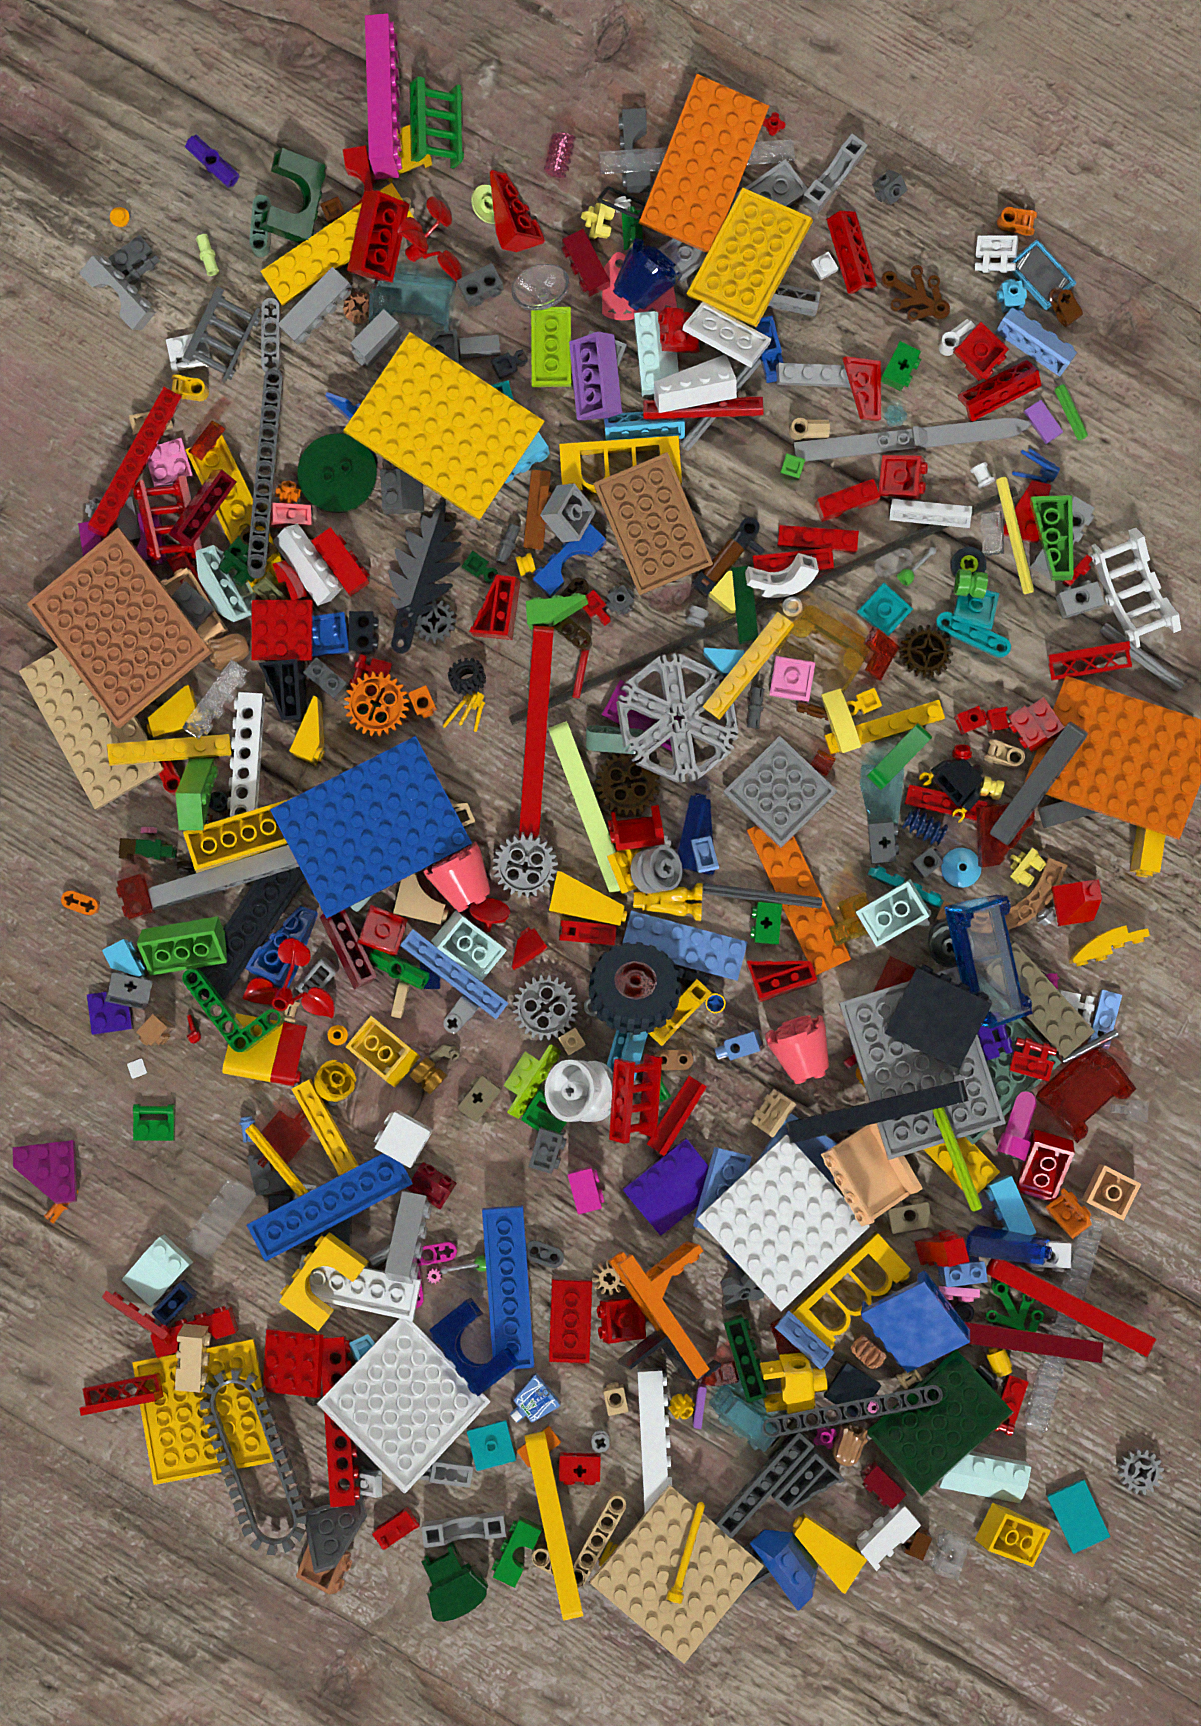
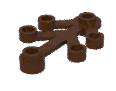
[881,265,950,322]

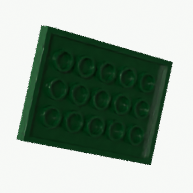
[867,1349,1014,1497]

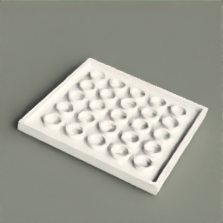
[696,1135,870,1311]
[317,1318,491,1493]

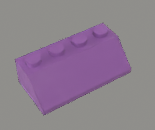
[569,332,622,421]

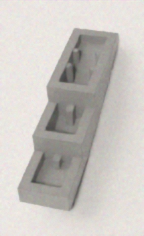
[419,1459,473,1488]

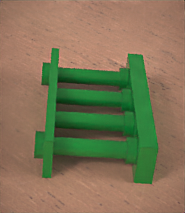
[409,76,464,169]

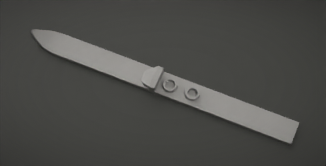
[794,418,1032,462]

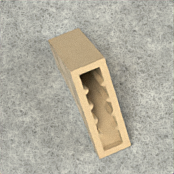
[393,873,449,925]

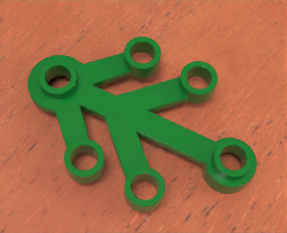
[985,1279,1044,1354]

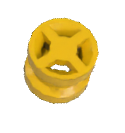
[515,553,536,576]

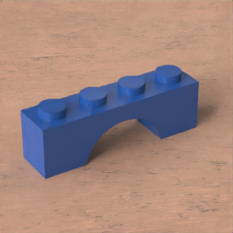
[533,523,606,598]

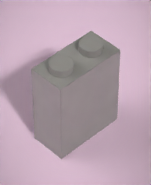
[350,309,402,368]

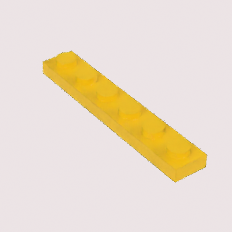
[703,612,794,720]
[824,700,945,755]
[107,734,231,766]
[292,1078,359,1176]

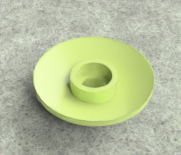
[471,185,495,224]

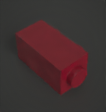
[861,1461,907,1510]

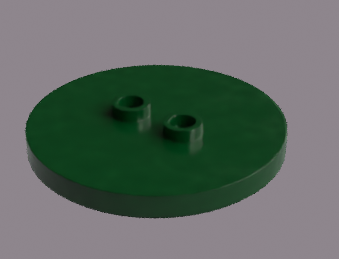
[297,434,377,513]

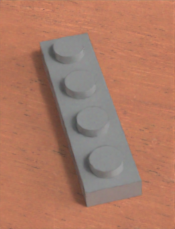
[776,363,850,387]

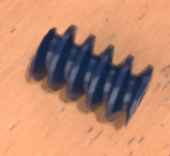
[902,808,948,846]

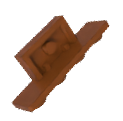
[524,470,552,550]

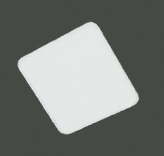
[127,1059,147,1078]

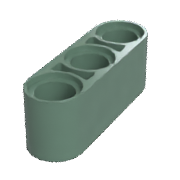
[249,195,272,257]
[586,725,644,754]

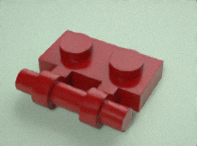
[349,654,392,702]
[1008,1037,1057,1082]

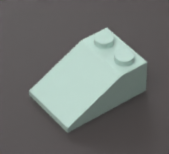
[856,879,931,947]
[431,910,507,981]
[122,1234,193,1307]

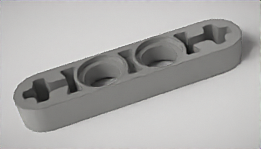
[261,298,281,373]

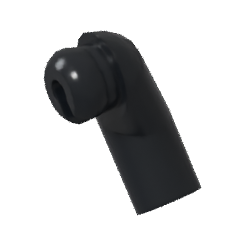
[976,1364,998,1391]

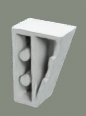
[856,1502,921,1571]

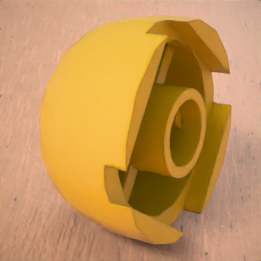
[314,1060,356,1102]

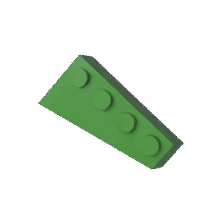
[176,758,218,830]

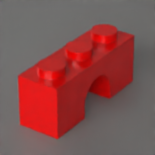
[815,479,880,522]

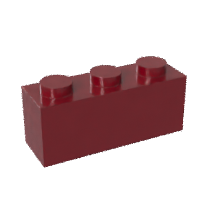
[561,229,610,297]

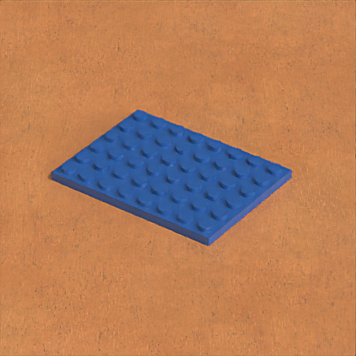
[270,736,472,919]

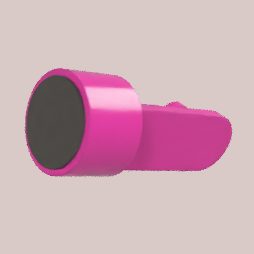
[996,1092,1036,1162]

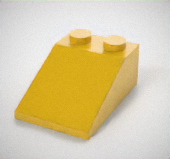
[289,696,326,765]
[346,1016,421,1087]
[975,1502,1051,1567]

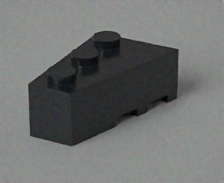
[259,659,307,723]

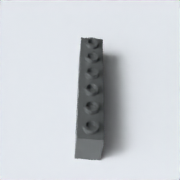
[715,1432,814,1539]

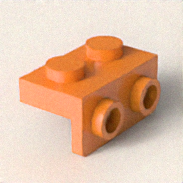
[1046,1188,1092,1239]

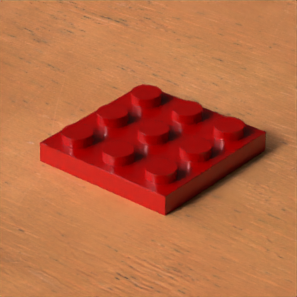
[251,600,313,661]
[263,1329,324,1398]

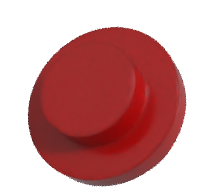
[952,744,972,761]

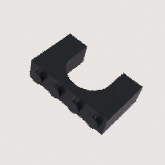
[268,1194,352,1249]

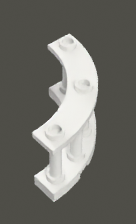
[1091,528,1181,648]

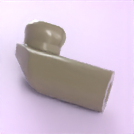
[429,1044,460,1063]

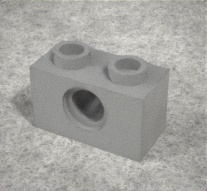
[1056,580,1105,619]

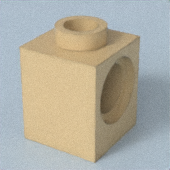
[558,1027,586,1055]
[603,1382,629,1416]

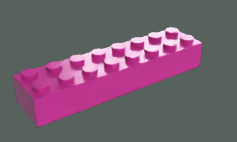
[365,13,402,180]

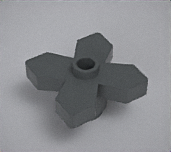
[720,1268,765,1310]

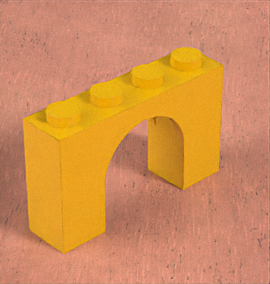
[279,1232,369,1331]

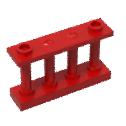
[133,476,202,563]
[609,1054,662,1144]

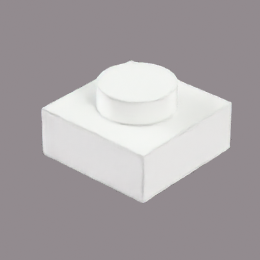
[811,252,838,280]

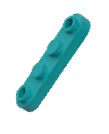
[935,612,1011,658]
[867,865,944,908]

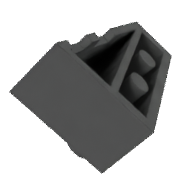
[771,1448,845,1512]

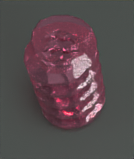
[544,132,576,178]

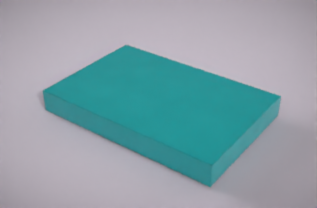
[1046,1479,1110,1554]

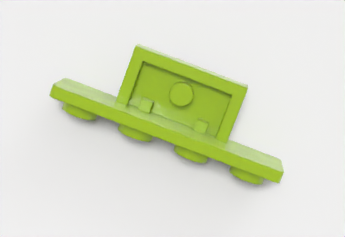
[503,1044,562,1119]

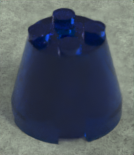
[613,238,682,311]

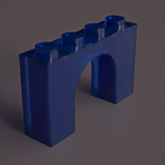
[429,1298,520,1397]

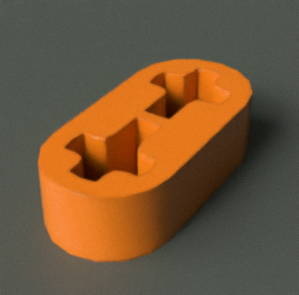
[61,891,100,916]

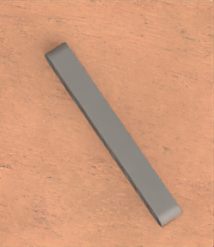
[148,845,299,910]

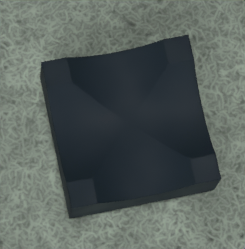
[824,1361,882,1417]

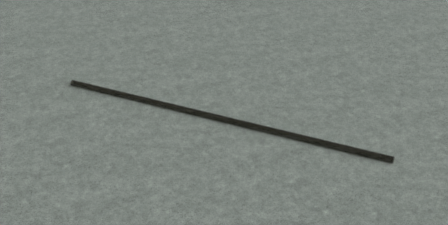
[508,487,1018,726]

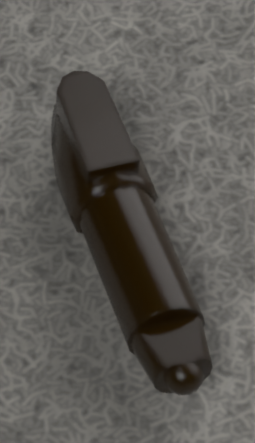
[176,861,212,872]

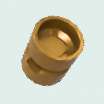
[409,1056,448,1095]

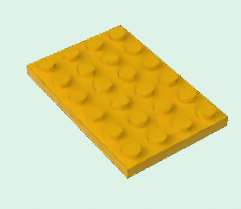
[686,188,813,327]

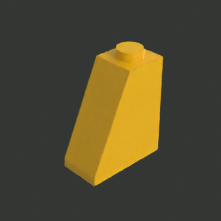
[147,685,203,739]

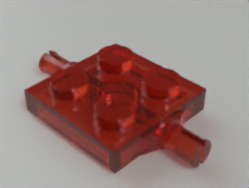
[257,1109,311,1168]

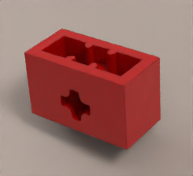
[559,1452,601,1485]

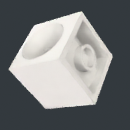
[374,1110,433,1168]

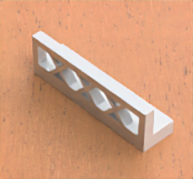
[890,499,972,528]

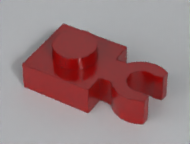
[1062,555,1093,587]

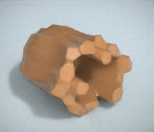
[208,634,249,670]
[832,1422,868,1466]

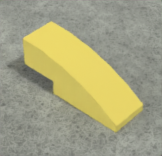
[821,688,861,753]

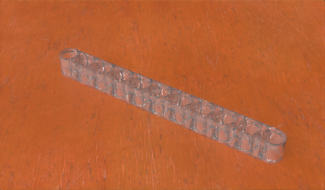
[1023,1214,1105,1433]

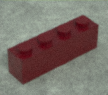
[168,469,237,546]
[319,910,377,990]

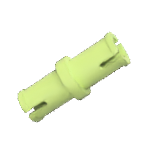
[196,234,219,276]

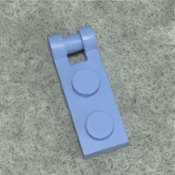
[1088,990,1122,1050]

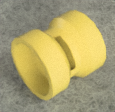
[980,776,1004,801]

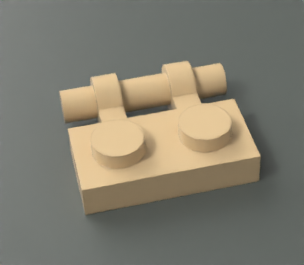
[751,1089,796,1138]

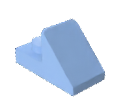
[691,836,719,873]

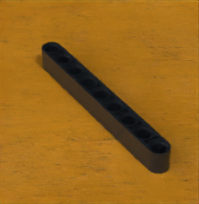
[785,1080,969,1143]

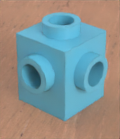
[996,279,1027,313]

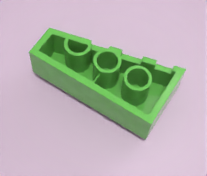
[1030,495,1073,581]

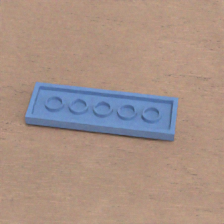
[623,911,748,981]

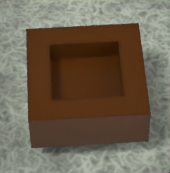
[320,196,345,224]

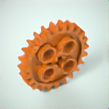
[344,671,410,737]

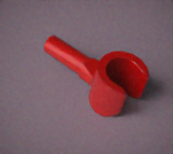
[186,1014,201,1044]

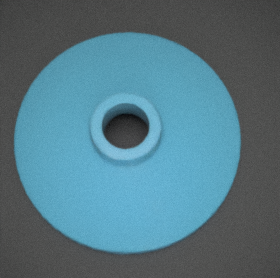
[941,848,981,888]

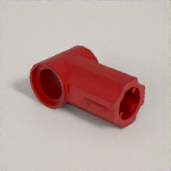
[158,761,181,795]

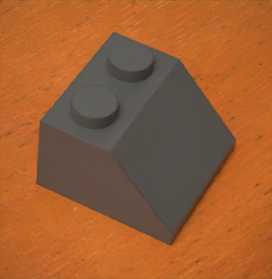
[380,469,424,515]

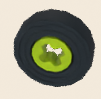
[950,547,987,578]

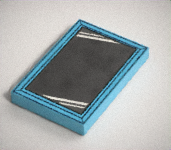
[1010,240,1076,310]

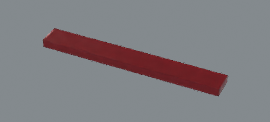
[964,1322,1104,1363]

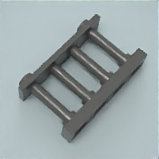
[181,286,261,383]

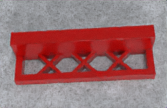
[826,211,877,294]
[957,360,1042,422]
[1047,641,1132,681]
[647,1076,707,1156]
[79,1373,164,1416]

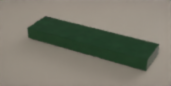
[731,565,758,644]

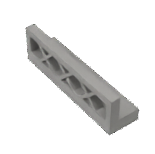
[768,284,821,317]

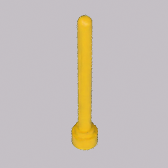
[666,1502,705,1604]

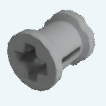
[591,1430,610,1453]

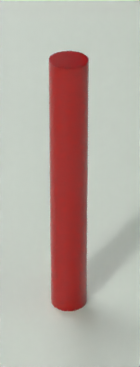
[572,640,590,699]

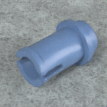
[239,1116,255,1142]

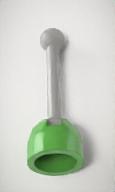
[897,547,936,586]
[440,1255,486,1274]

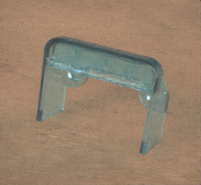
[369,273,456,332]

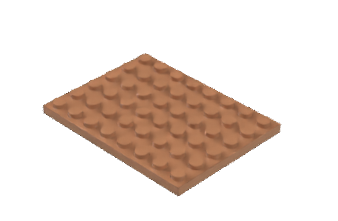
[27,528,212,728]

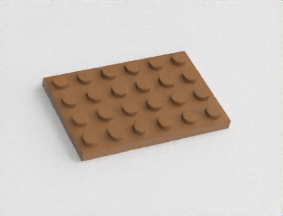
[593,452,713,595]

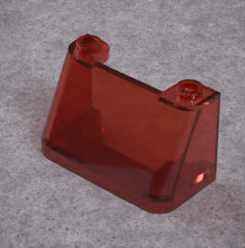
[1036,1047,1137,1143]

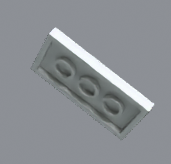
[682,302,771,368]

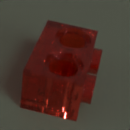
[116,874,156,920]

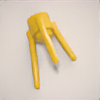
[442,690,485,732]

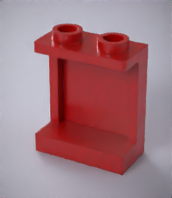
[608,805,665,851]

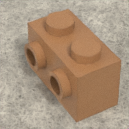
[136,1014,175,1046]

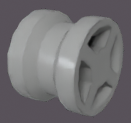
[685,606,709,628]

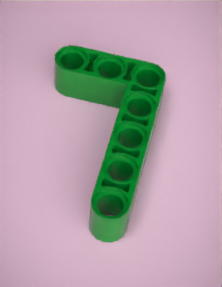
[182,969,285,1052]

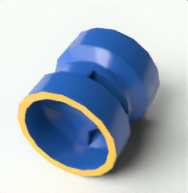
[705,993,725,1013]

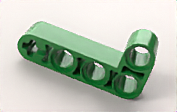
[866,723,932,790]

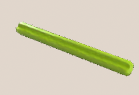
[932,1107,982,1211]

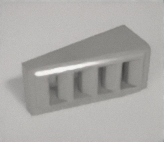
[296,957,339,993]

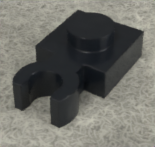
[490,350,528,380]
[676,967,709,986]

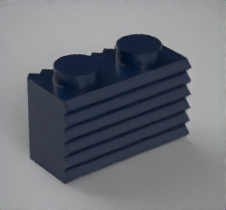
[151,1280,197,1325]

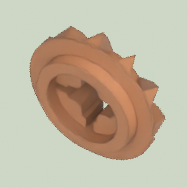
[343,291,375,324]

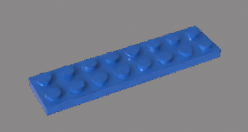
[247,1153,413,1262]
[482,1205,535,1370]

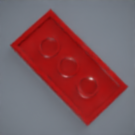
[549,1279,592,1364]

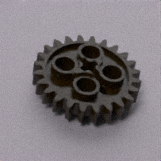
[596,753,661,816]

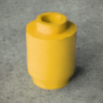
[986,1347,1012,1377]

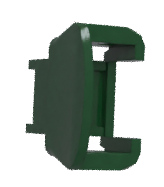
[421,1541,489,1622]

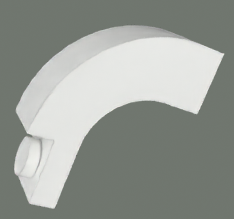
[745,553,819,598]

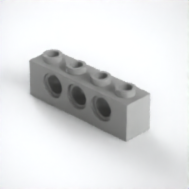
[1030,496,1095,579]

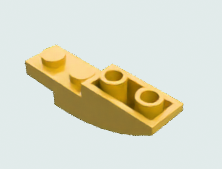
[1069,925,1150,967]

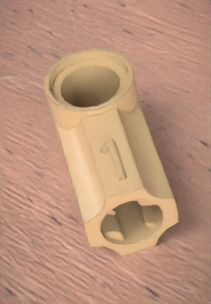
[789,418,830,440]

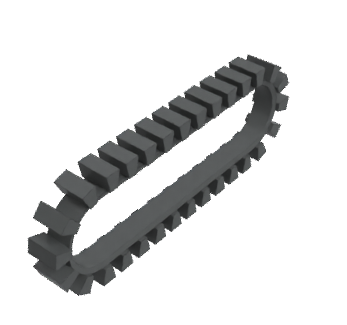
[200,1367,309,1555]

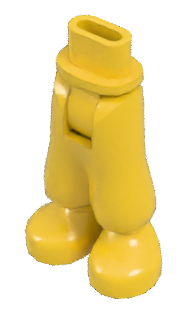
[633,883,703,921]

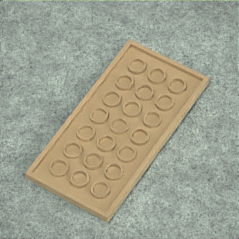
[19,648,164,810]

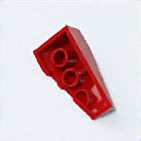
[489,170,545,252]

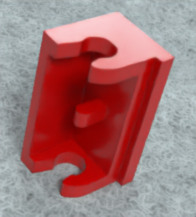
[372,1506,420,1550]

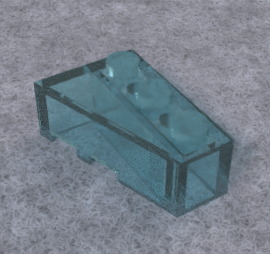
[709,1384,777,1452]

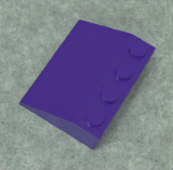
[623,1137,709,1236]

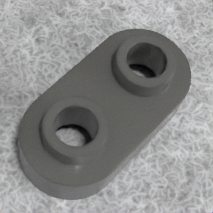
[526,1240,564,1268]

